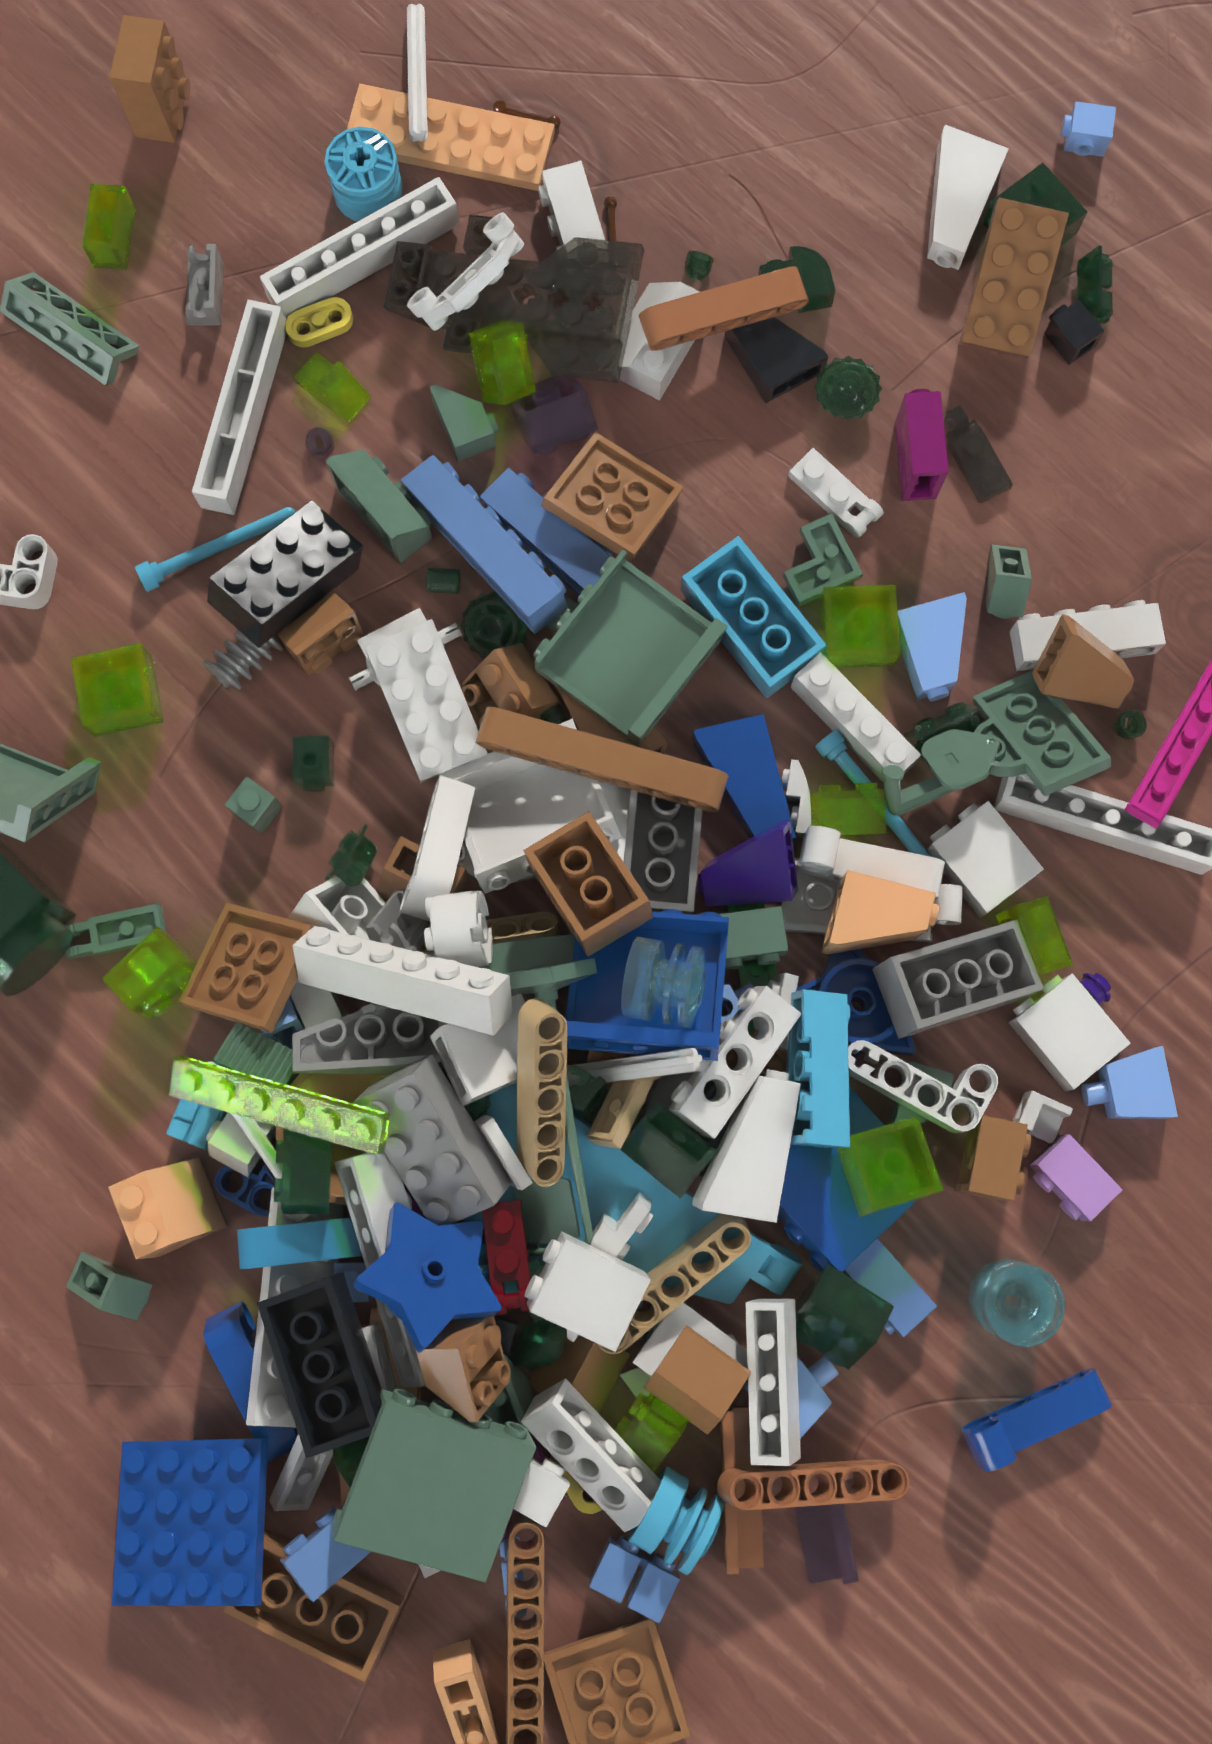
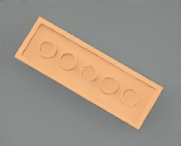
[347,83,555,191]

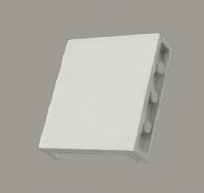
[439,719,622,894]

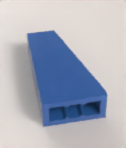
[692,714,796,843]

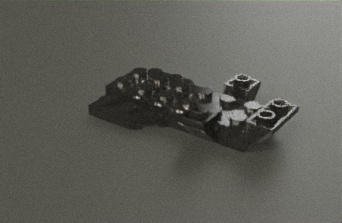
[384,215,644,383]

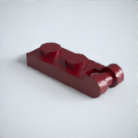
[482,1200,531,1316]

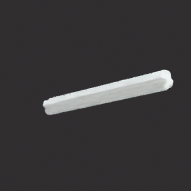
[407,3,428,142]
[567,1048,703,1088]

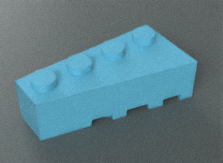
[786,989,850,1148]

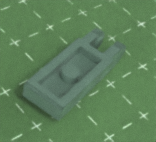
[62,903,169,959]

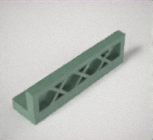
[0,272,139,386]

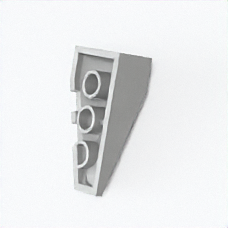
[292,1003,448,1074]

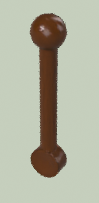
[493,100,561,129]
[604,196,620,265]

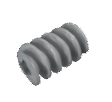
[202,630,284,691]

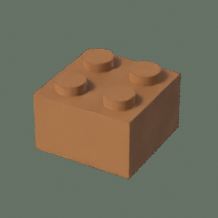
[955,1115,1031,1201]

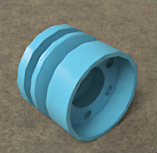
[324,126,403,222]
[628,1466,725,1575]

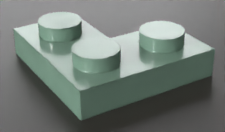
[783,513,863,607]

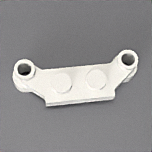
[407,212,524,331]

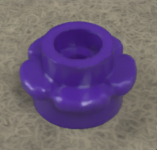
[1080,973,1111,1005]

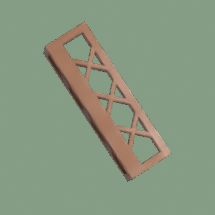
[720,1406,764,1574]

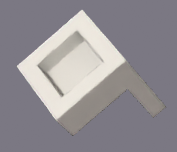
[1013,1091,1073,1144]

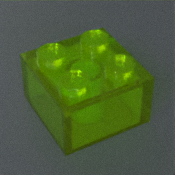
[819,585,900,668]
[70,643,164,737]
[102,927,198,1018]
[836,1116,943,1218]

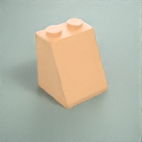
[821,870,939,955]
[108,1158,228,1259]

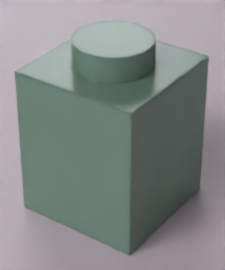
[225,776,283,834]

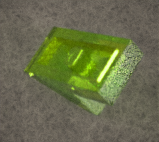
[294,352,371,423]

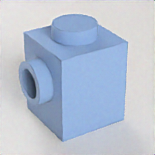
[1060,101,1116,157]

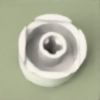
[424,891,493,967]

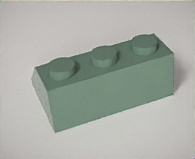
[325,449,433,564]

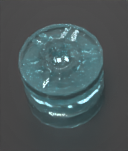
[621,936,706,1028]
[969,1258,1065,1347]

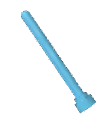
[134,507,296,592]
[815,729,932,857]

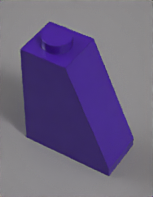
[697,820,799,906]

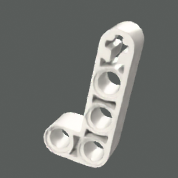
[0,534,58,609]
[399,775,475,922]
[797,826,945,899]
[848,1040,998,1133]

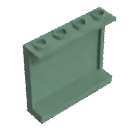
[533,550,727,747]
[0,744,102,842]
[331,1389,536,1582]

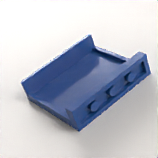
[566,909,729,1061]
[778,1087,936,1277]

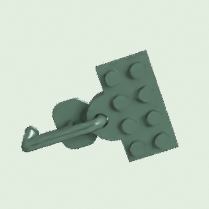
[882,670,1111,815]

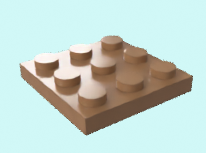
[541,432,683,562]
[179,903,314,1033]
[544,1617,691,1744]

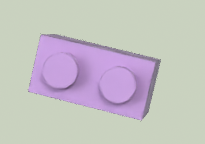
[1029,1134,1122,1221]

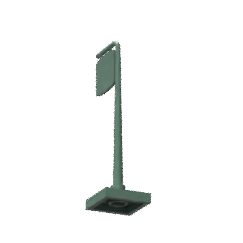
[506,958,597,1256]

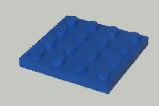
[112,1438,268,1606]

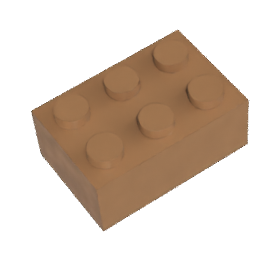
[109,15,190,143]
[523,811,653,957]

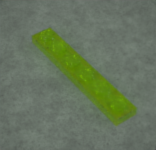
[169,1056,390,1155]

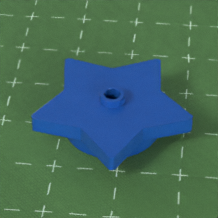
[796,950,916,1058]
[353,1203,502,1353]

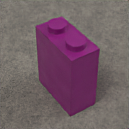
[895,389,949,501]

